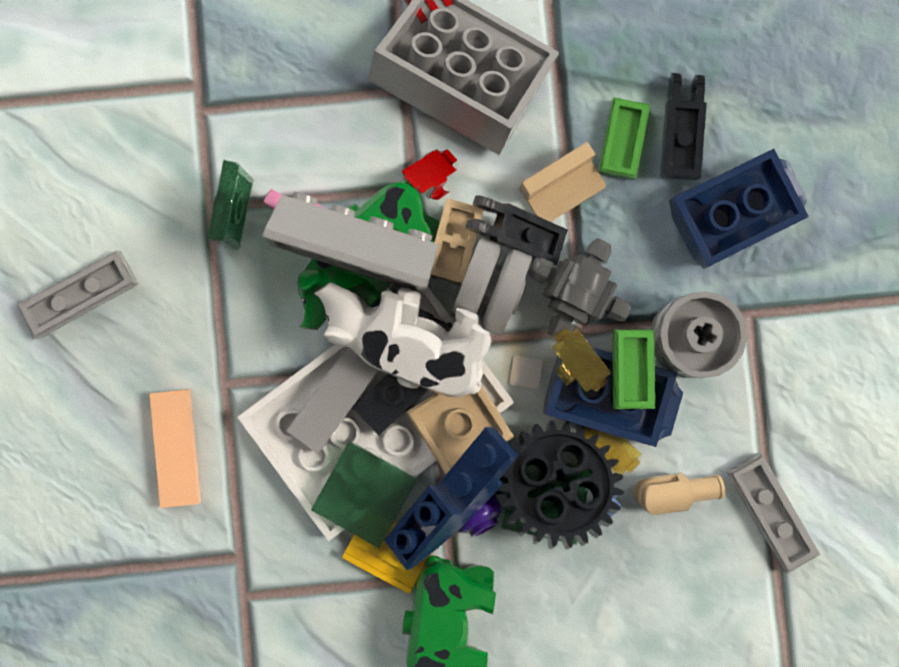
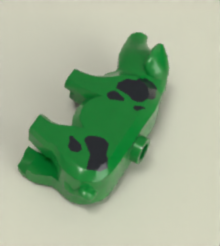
[297,179,440,330]
[402,555,496,667]

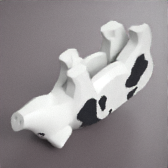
[315,283,491,398]

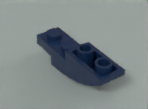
[384,427,519,570]

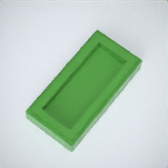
[598,97,651,180]
[612,330,655,409]

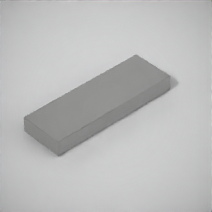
[17,250,139,339]
[287,347,379,454]
[726,453,821,574]

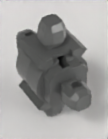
[527,238,631,342]

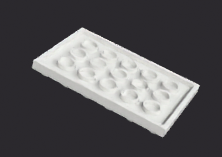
[237,286,514,542]

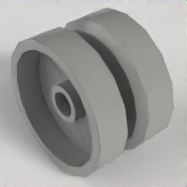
[450,237,532,336]
[651,291,748,378]

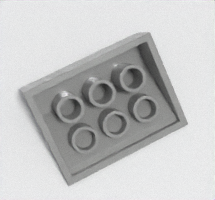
[368,0,560,155]

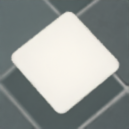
[509,355,543,389]

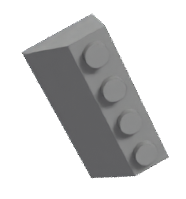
[262,192,439,293]

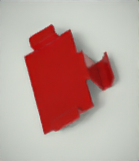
[401,149,457,200]

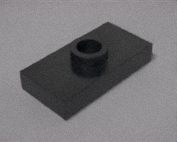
[353,374,428,436]

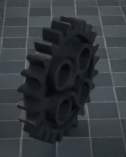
[496,420,624,550]

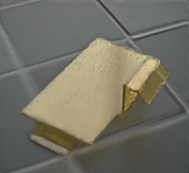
[552,328,611,392]
[584,427,642,475]

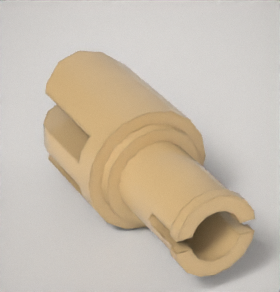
[633,473,725,515]

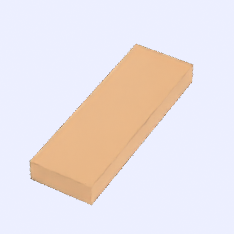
[149,389,202,508]

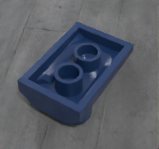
[669,148,809,269]
[543,339,684,447]

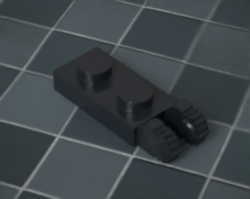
[660,73,707,181]
[465,195,568,266]

